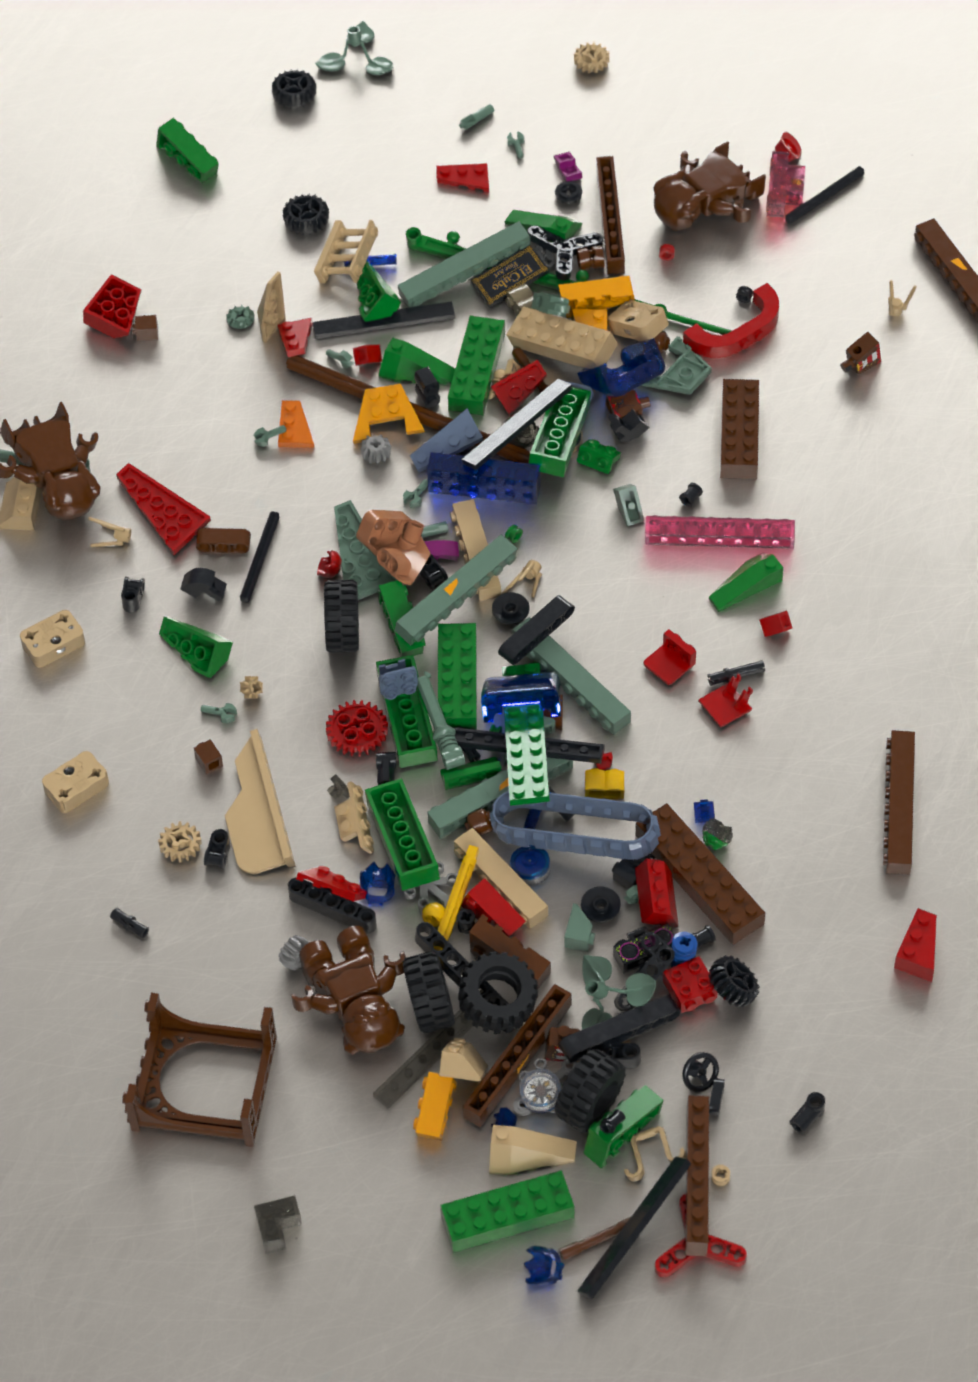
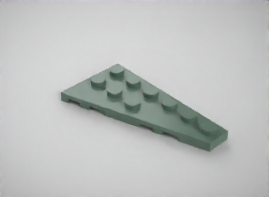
[334,500,397,600]

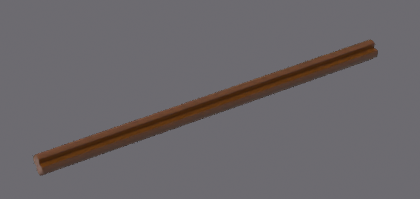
[286,355,531,467]

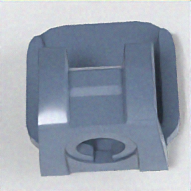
[378,659,418,700]

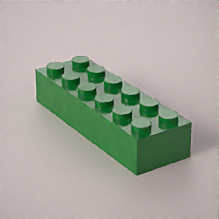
[448,315,505,416]
[528,387,592,477]
[438,623,477,730]
[376,655,438,768]
[365,778,440,891]
[440,1170,575,1253]

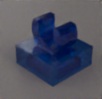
[693,799,715,823]
[491,1107,517,1128]

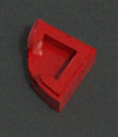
[594,752,613,771]

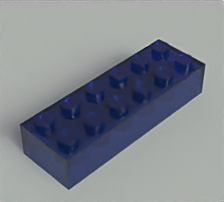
[427,452,540,505]

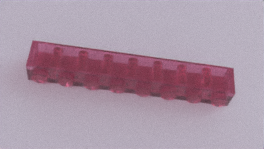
[645,515,795,549]

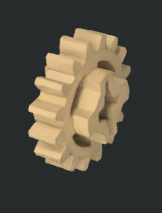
[574,42,610,74]
[158,821,202,863]

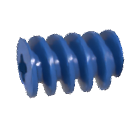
[671,931,698,967]

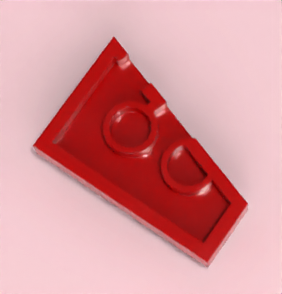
[296,866,367,902]

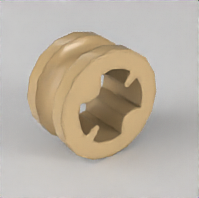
[711,1165,730,1186]

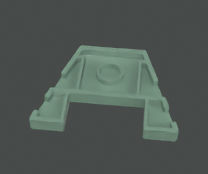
[636,336,712,395]

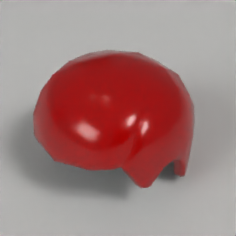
[317,550,342,578]

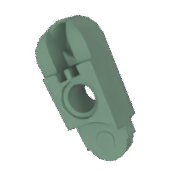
[531,292,571,317]

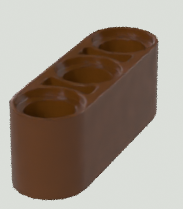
[196,528,251,554]

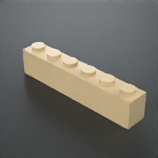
[450,499,501,601]
[454,828,548,929]

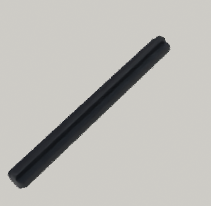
[785,166,865,224]
[240,511,280,603]

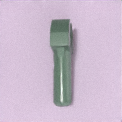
[507,131,525,159]
[326,349,355,369]
[253,425,287,447]
[403,479,430,508]
[201,703,237,723]
[624,884,639,904]

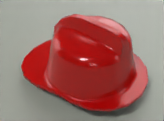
[774,132,802,163]

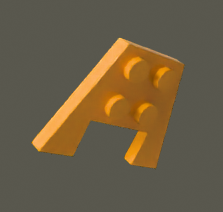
[353,384,425,444]

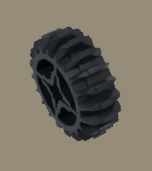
[271,68,317,109]
[283,193,329,235]
[708,955,760,1008]

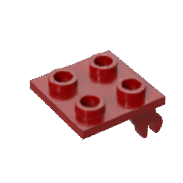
[698,674,753,728]

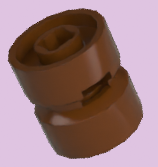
[576,246,605,271]

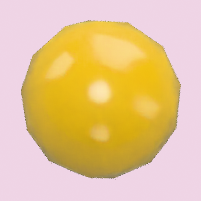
[421,902,445,927]

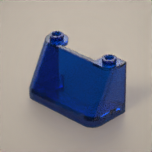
[577,338,665,398]
[481,672,561,723]

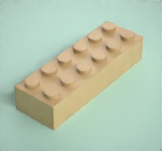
[506,306,618,373]

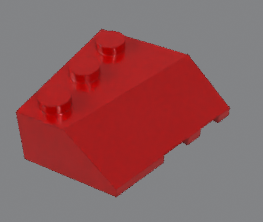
[83,274,141,338]

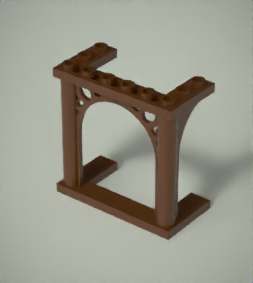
[122,993,277,1147]

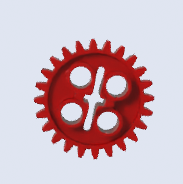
[326,700,388,757]

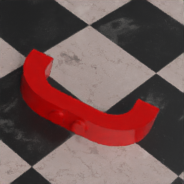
[683,283,779,359]

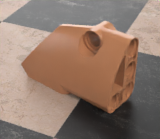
[356,510,431,586]

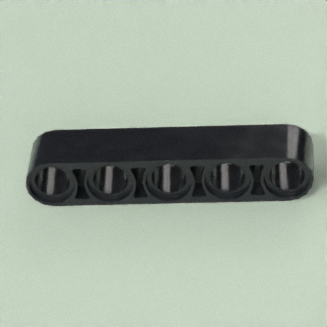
[498,595,575,665]
[288,878,377,934]

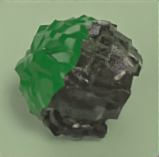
[702,818,733,850]

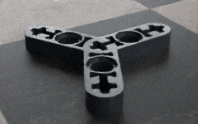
[528,226,604,280]

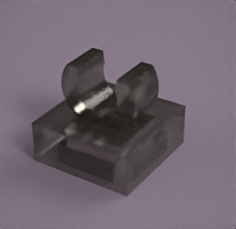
[327,774,350,800]

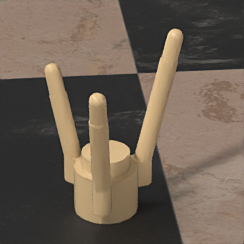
[888,280,917,317]
[88,517,131,547]
[502,560,542,598]

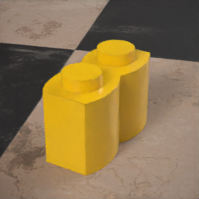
[585,768,624,800]

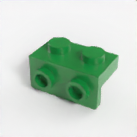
[577,439,621,474]

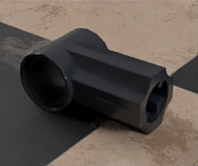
[376,752,396,785]
[789,1092,825,1134]

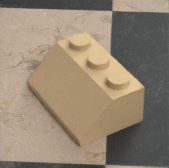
[0,477,43,531]
[439,1038,488,1082]

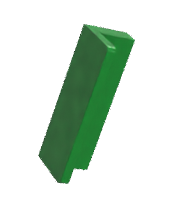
[440,757,502,790]

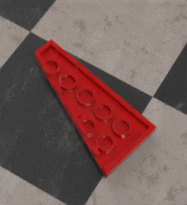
[116,463,211,555]

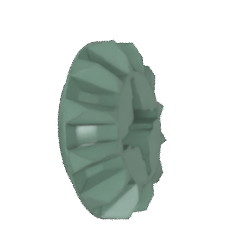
[226,305,255,329]

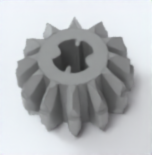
[360,434,392,464]
[278,935,309,971]

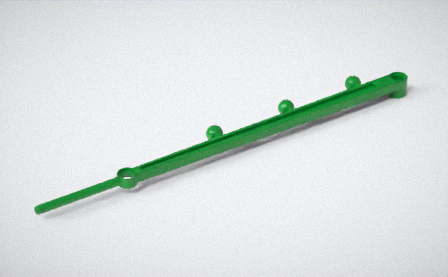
[405,227,731,335]

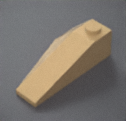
[257,271,286,342]
[489,1125,577,1176]

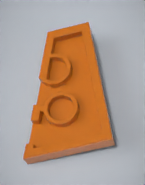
[278,400,315,448]

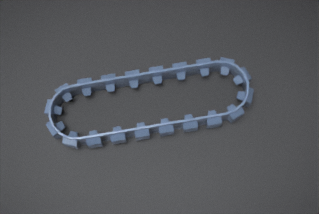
[489,791,661,860]

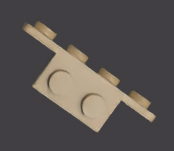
[334,781,374,854]

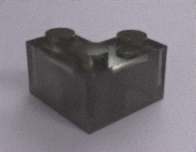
[254,1195,302,1254]

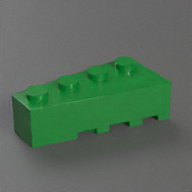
[156,117,219,183]
[378,580,426,657]
[583,1085,664,1169]

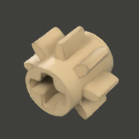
[239,676,263,699]

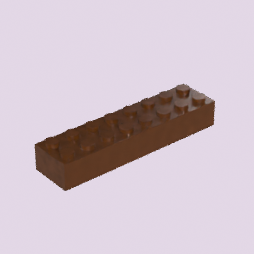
[635,803,765,945]

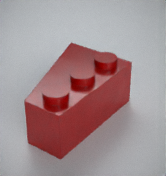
[461,878,526,938]
[894,908,937,982]

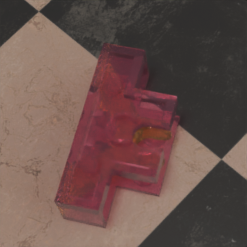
[766,151,806,217]

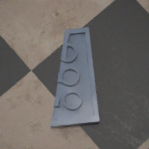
[410,409,484,473]

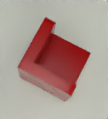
[353,344,382,366]
[759,610,793,637]

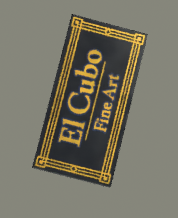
[471,245,549,308]

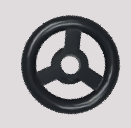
[682,1052,719,1092]

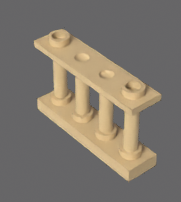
[314,220,378,283]

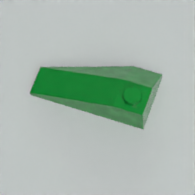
[505,210,582,243]
[357,262,401,322]
[378,337,455,385]
[709,553,784,612]
[159,616,233,678]

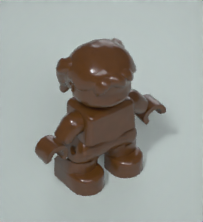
[653,141,766,231]
[0,402,101,520]
[291,926,406,1055]

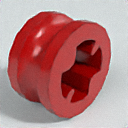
[659,244,675,261]

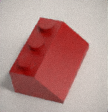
[635,858,679,928]

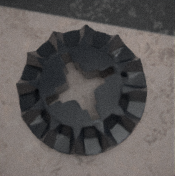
[555,181,582,204]

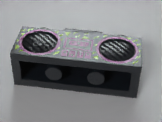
[613,923,675,974]

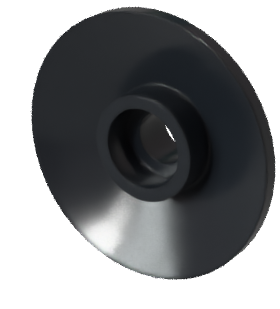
[492,592,530,624]
[581,886,621,922]

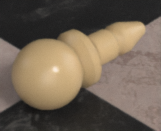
[489,369,507,400]

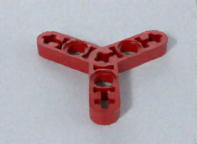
[655,1194,747,1278]

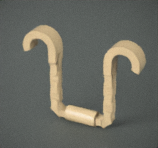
[624,1126,687,1182]

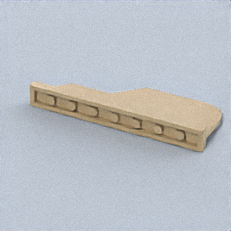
[225,729,296,874]

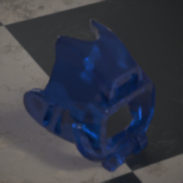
[360,862,395,906]
[524,1245,565,1285]

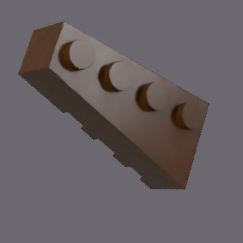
[469,914,551,990]

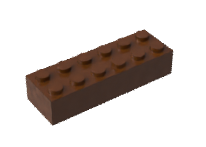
[720,379,759,479]

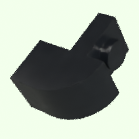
[608,409,650,442]
[180,568,227,601]

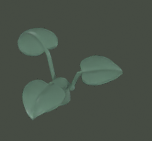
[315,20,394,75]
[582,955,656,1030]

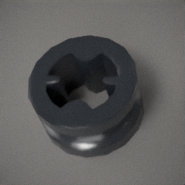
[736,286,753,303]

